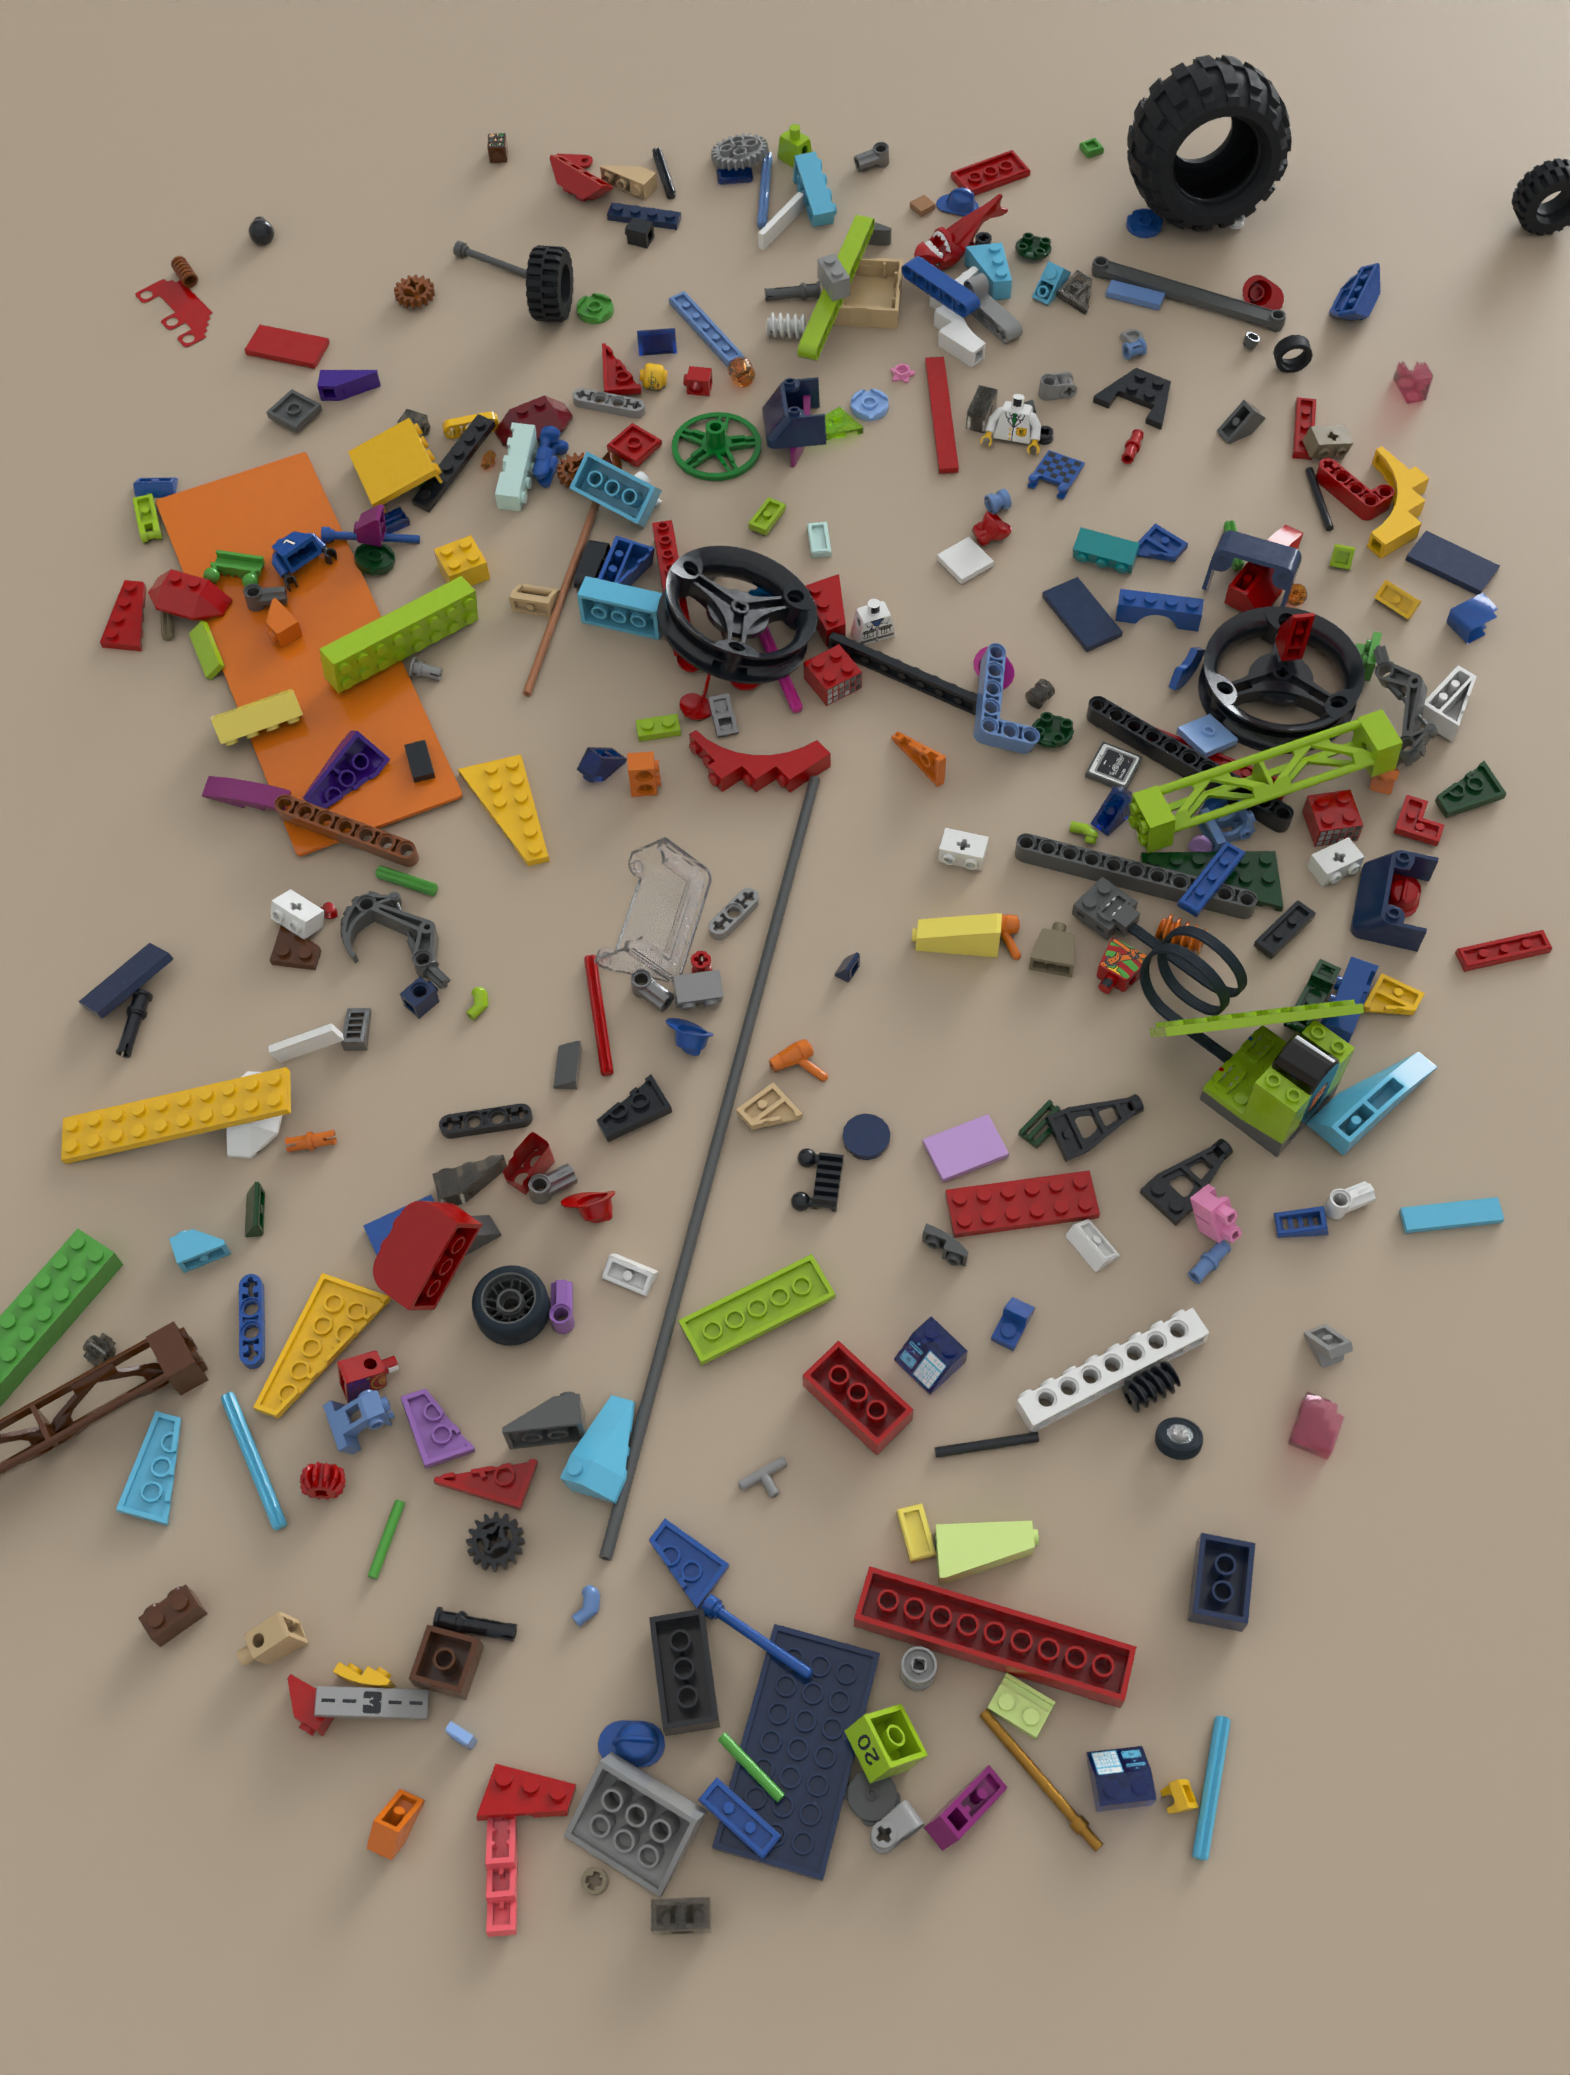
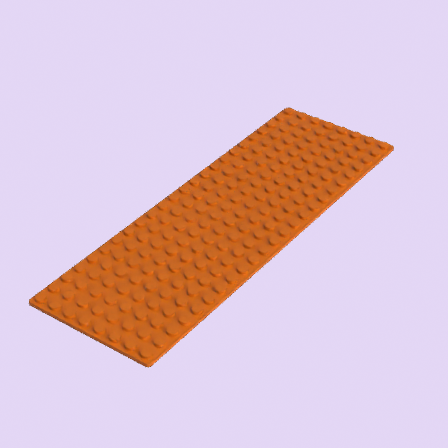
[156,452,463,857]

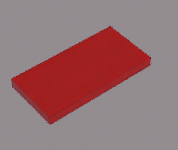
[950,150,1031,196]
[244,325,330,369]

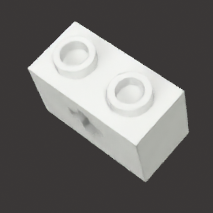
[938,828,989,871]
[1307,837,1365,887]
[270,889,324,939]

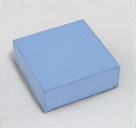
[445,1721,477,1750]

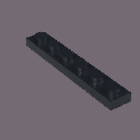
[412,414,495,513]

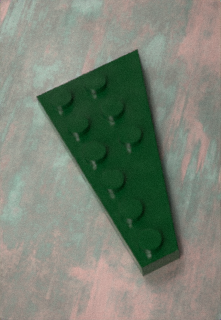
[1140,851,1283,912]

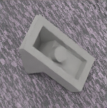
[1304,1324,1353,1368]

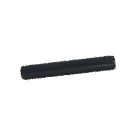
[652,147,676,199]

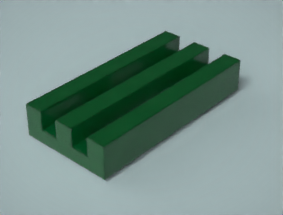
[1018,1099,1061,1149]

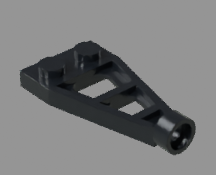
[1045,1094,1144,1162]
[1140,1138,1233,1226]

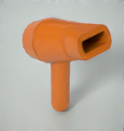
[1000,914,1021,960]
[769,1039,828,1081]

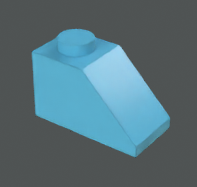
[169,1229,231,1273]

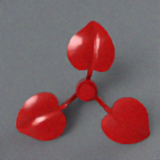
[676,655,760,720]

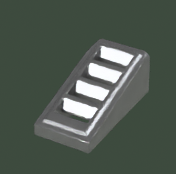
[341,1008,371,1051]

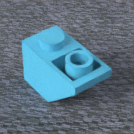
[1032,261,1071,305]

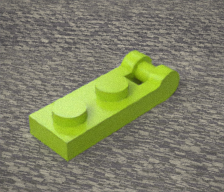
[132,494,163,543]

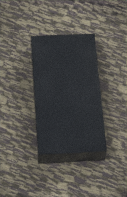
[404,740,435,783]

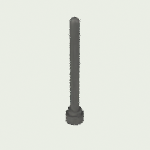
[453,241,527,278]

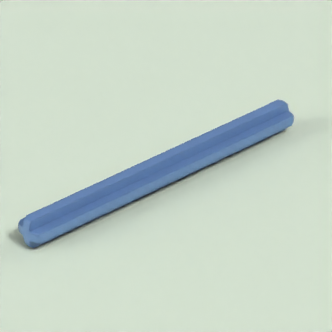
[757,152,772,229]

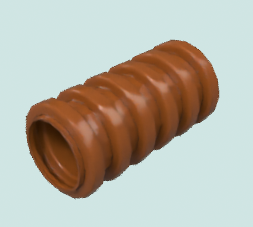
[171,256,198,288]

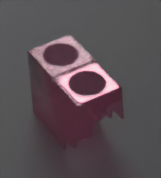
[1393,361,1433,404]
[1288,1392,1344,1460]

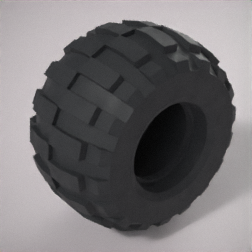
[1127,55,1292,231]

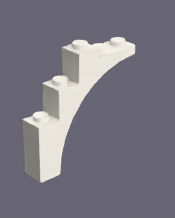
[930,266,986,368]

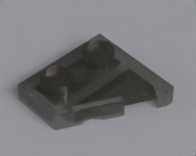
[1056,270,1093,315]

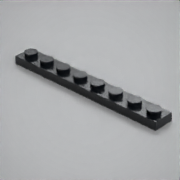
[828,632,977,715]

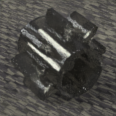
[83,1333,116,1366]

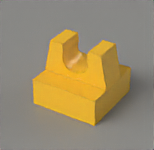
[1160,1779,1199,1814]

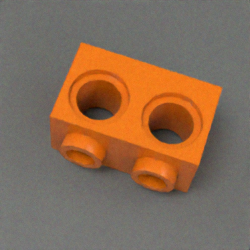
[627,751,661,797]

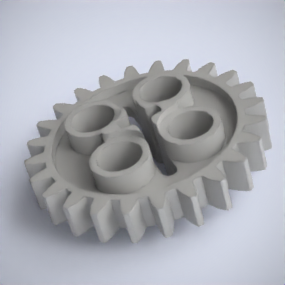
[711,133,768,171]

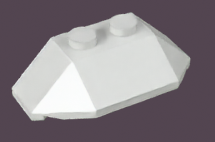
[226,1071,283,1159]

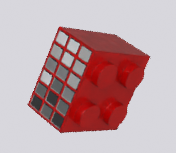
[804,644,862,706]
[1302,789,1363,847]

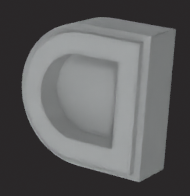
[1120,329,1143,343]

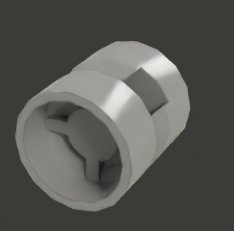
[900,1646,937,1691]

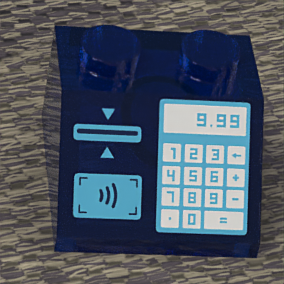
[894,1316,968,1395]
[1086,1746,1157,1812]

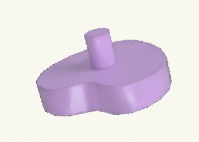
[1188,835,1213,852]

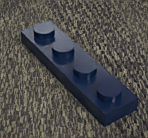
[607,203,682,230]

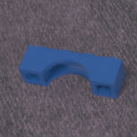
[1115,589,1204,632]

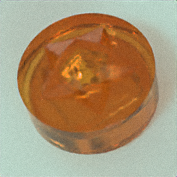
[1288,584,1308,606]

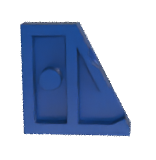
[1138,523,1188,562]

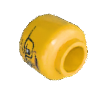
[639,363,667,390]

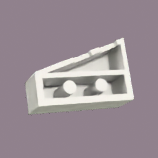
[1422,665,1477,742]

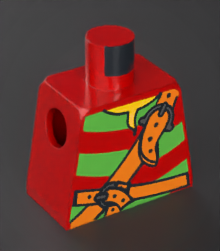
[1096,937,1147,994]

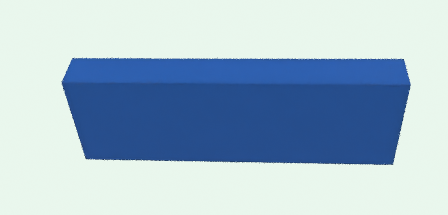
[698,1777,782,1860]

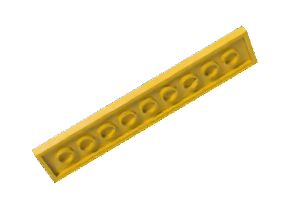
[61,1067,291,1164]

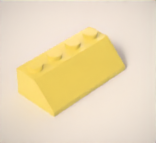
[210,689,303,746]

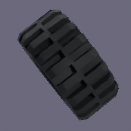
[1512,158,1570,235]
[526,245,574,323]

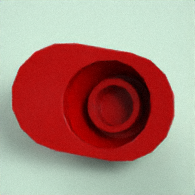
[1242,275,1284,310]
[1388,874,1421,918]
[561,1191,615,1223]

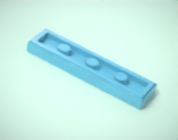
[1399,1197,1505,1233]

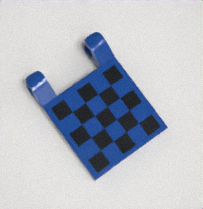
[1027,450,1085,499]

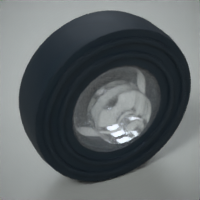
[1155,1417,1203,1460]

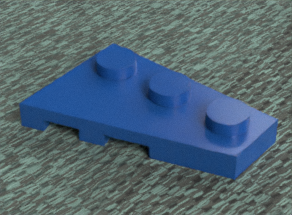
[649,1519,729,1610]

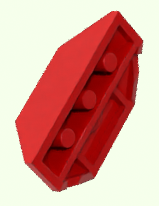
[549,155,613,202]
[148,569,233,621]

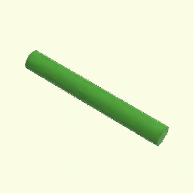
[367,1500,405,1580]
[718,1732,785,1803]

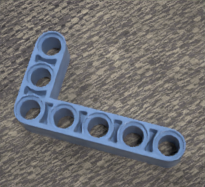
[973,643,1040,754]

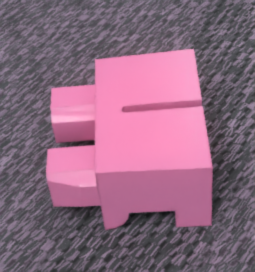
[1190,1184,1242,1243]

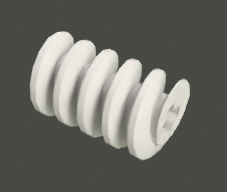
[767,312,806,339]

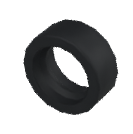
[1273,335,1313,373]

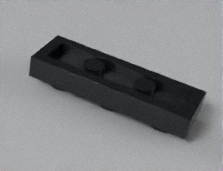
[1254,900,1316,959]

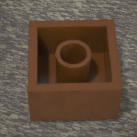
[409,1624,484,1700]

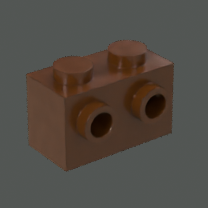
[138,1584,208,1647]

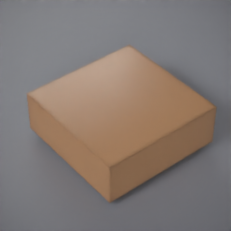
[910,195,935,217]

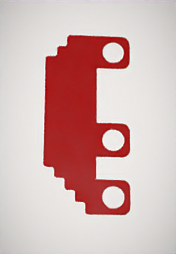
[135,279,213,347]

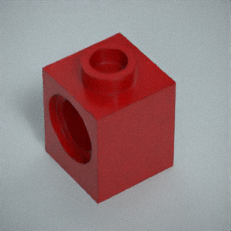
[683,366,713,396]

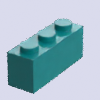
[1073,527,1140,574]

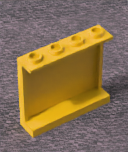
[348,418,442,514]

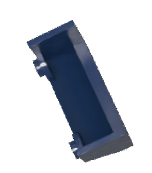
[762,377,826,449]
[1202,530,1302,607]
[1350,850,1439,952]

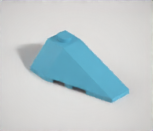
[560,1395,635,1504]

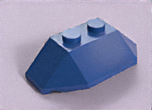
[1329,263,1381,321]

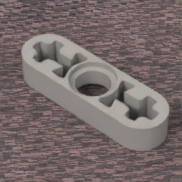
[709,888,759,940]

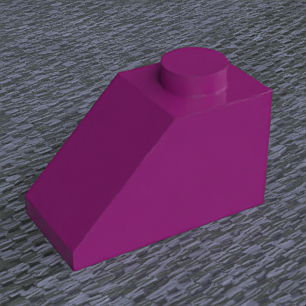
[354,504,386,547]

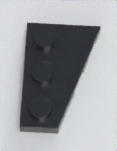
[597,1074,672,1142]

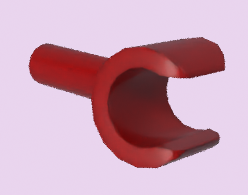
[320,902,338,919]

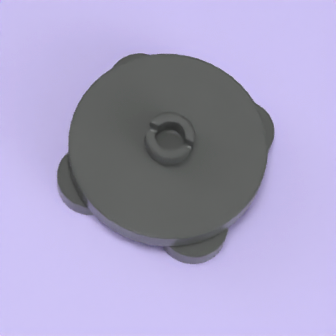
[845,1770,900,1827]

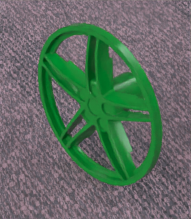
[672,412,762,481]

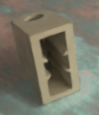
[1029,922,1075,977]

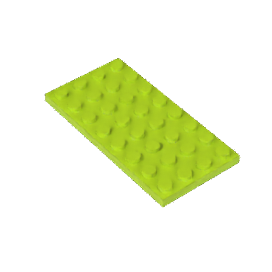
[1149,999,1364,1038]

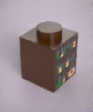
[487,133,508,163]

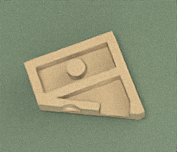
[736,1082,803,1130]

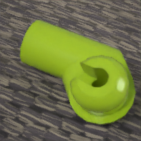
[466,987,489,1020]

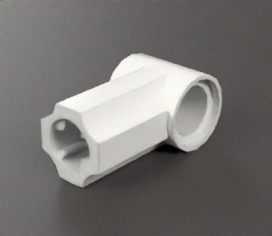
[1324,1181,1376,1220]

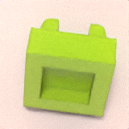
[1329,544,1355,570]

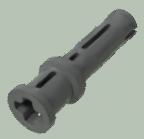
[765,281,821,301]

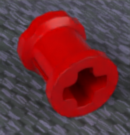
[691,951,712,973]

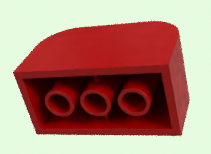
[373,1201,483,1310]

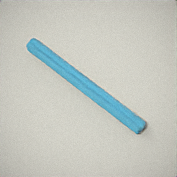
[221,1392,287,1531]

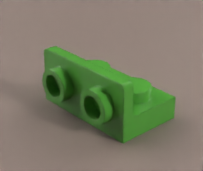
[1356,632,1382,681]

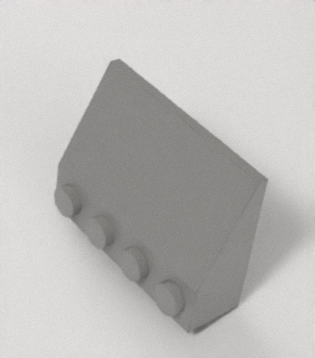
[564,1752,707,1897]

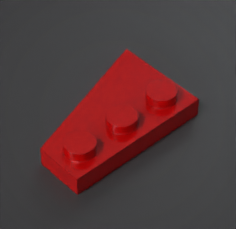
[476,1764,576,1821]

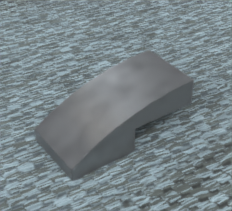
[708,693,738,737]

